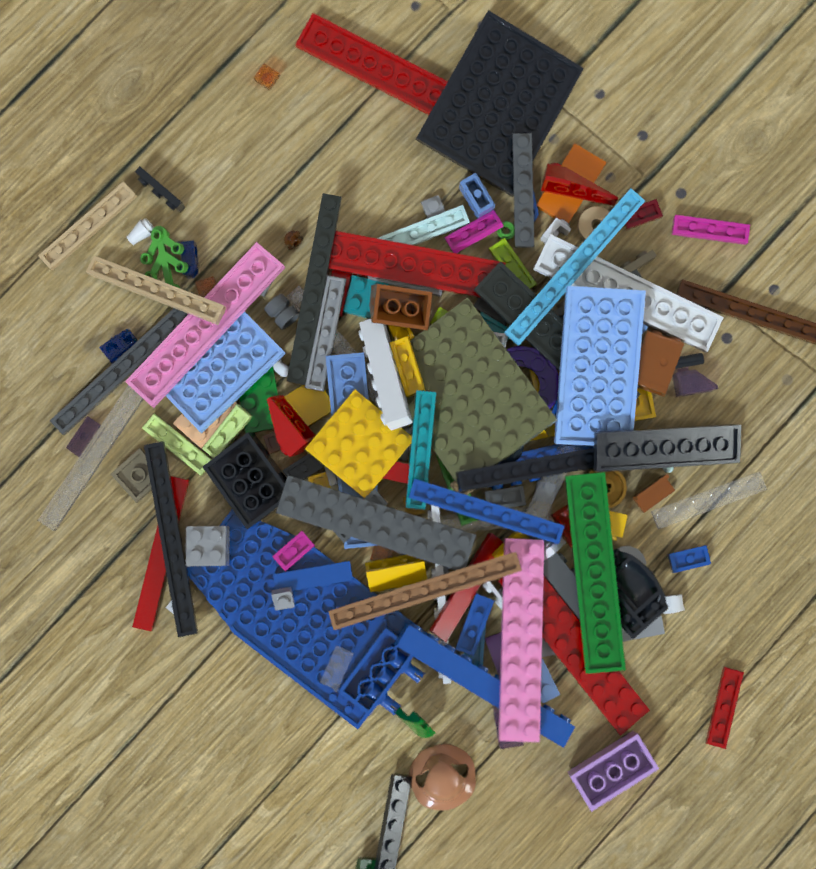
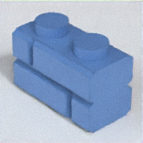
[459,173,495,219]

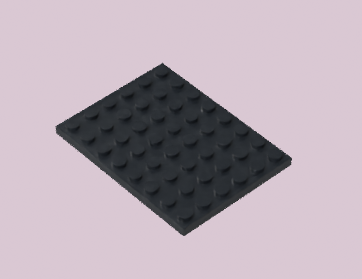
[415,10,584,197]

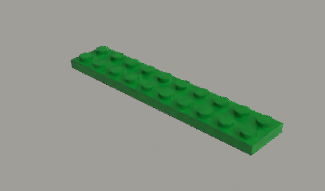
[565,472,626,674]

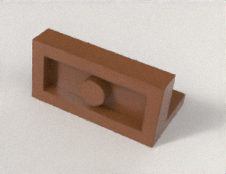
[632,474,675,513]

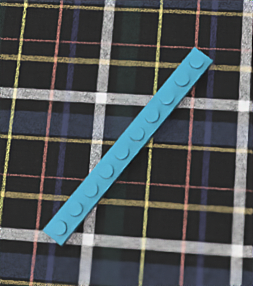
[504,188,645,346]

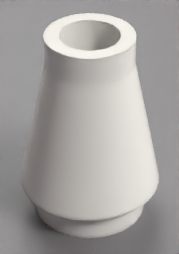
[126,218,154,245]

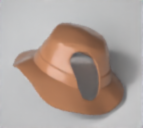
[409,744,476,810]

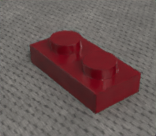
[625,199,663,230]

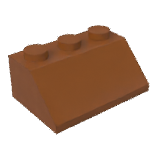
[369,284,433,330]

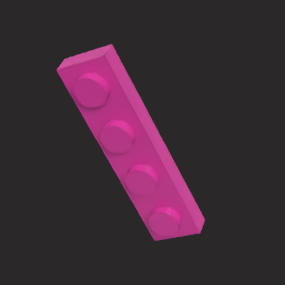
[671,215,750,245]

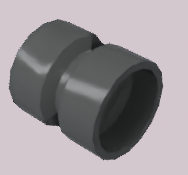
[264,294,300,330]

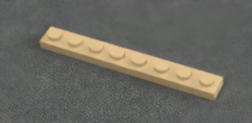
[86,256,227,325]

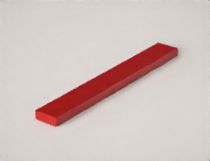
[132,476,190,632]

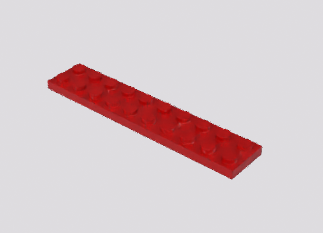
[295,13,448,115]
[329,231,506,298]
[498,576,650,736]

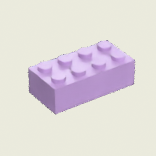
[567,731,659,812]

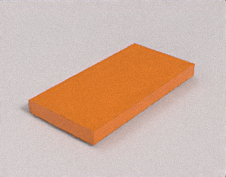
[537,144,607,224]

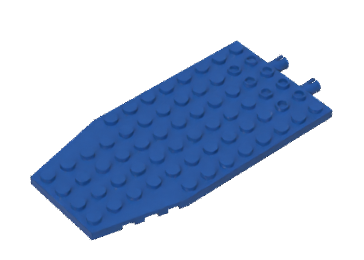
[187,509,428,729]

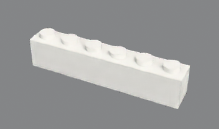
[358,319,413,430]

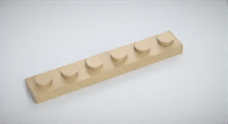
[38,181,137,271]

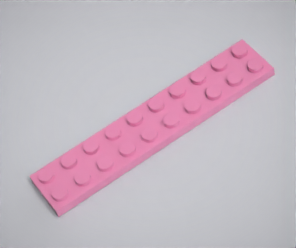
[125,242,285,408]
[498,538,544,742]

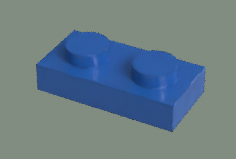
[667,545,711,573]

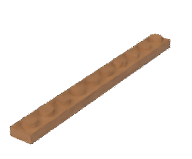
[328,552,522,630]

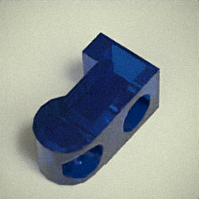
[176,240,199,279]
[99,329,138,364]

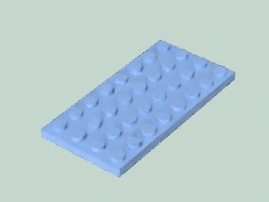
[554,286,646,446]

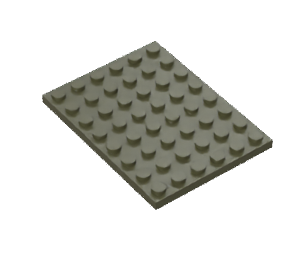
[406,297,558,484]

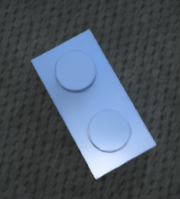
[541,659,560,703]

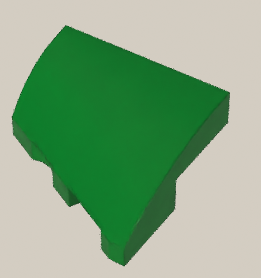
[394,707,436,738]

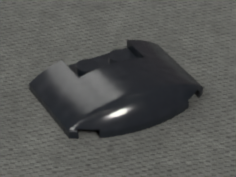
[613,548,669,640]

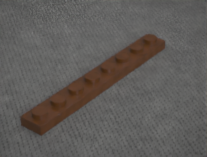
[676,279,816,345]

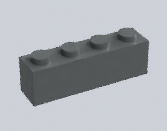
[543,553,580,621]

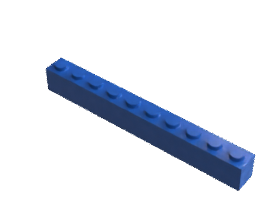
[393,623,575,748]

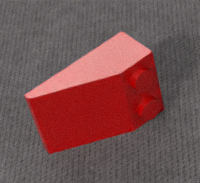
[267,395,316,457]

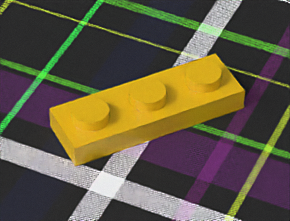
[390,336,426,398]

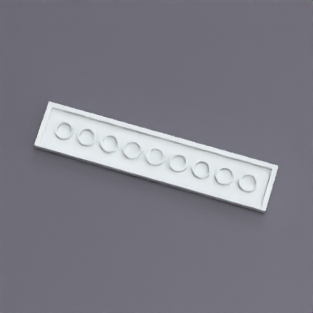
[533,234,724,353]

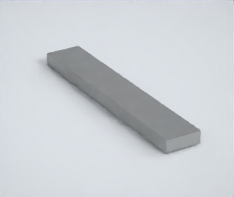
[305,275,346,392]

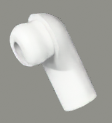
[273,358,289,377]

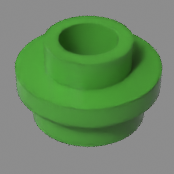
[497,221,514,240]

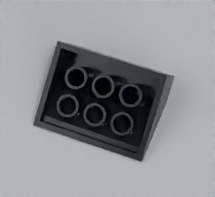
[203,432,287,530]

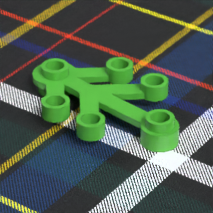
[140,226,188,288]

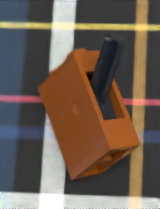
[637,330,704,397]

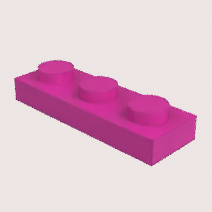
[445,210,504,253]

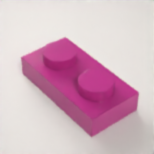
[272,531,315,571]

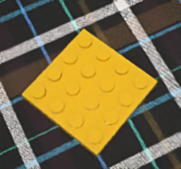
[305,389,412,498]

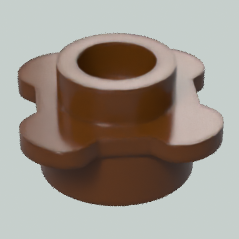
[284,230,303,250]

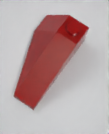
[541,163,618,206]

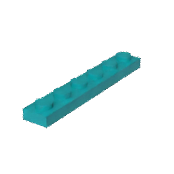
[405,390,436,509]

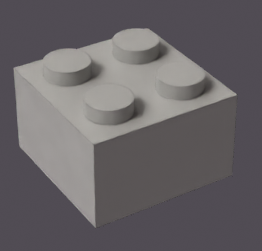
[186,526,230,566]

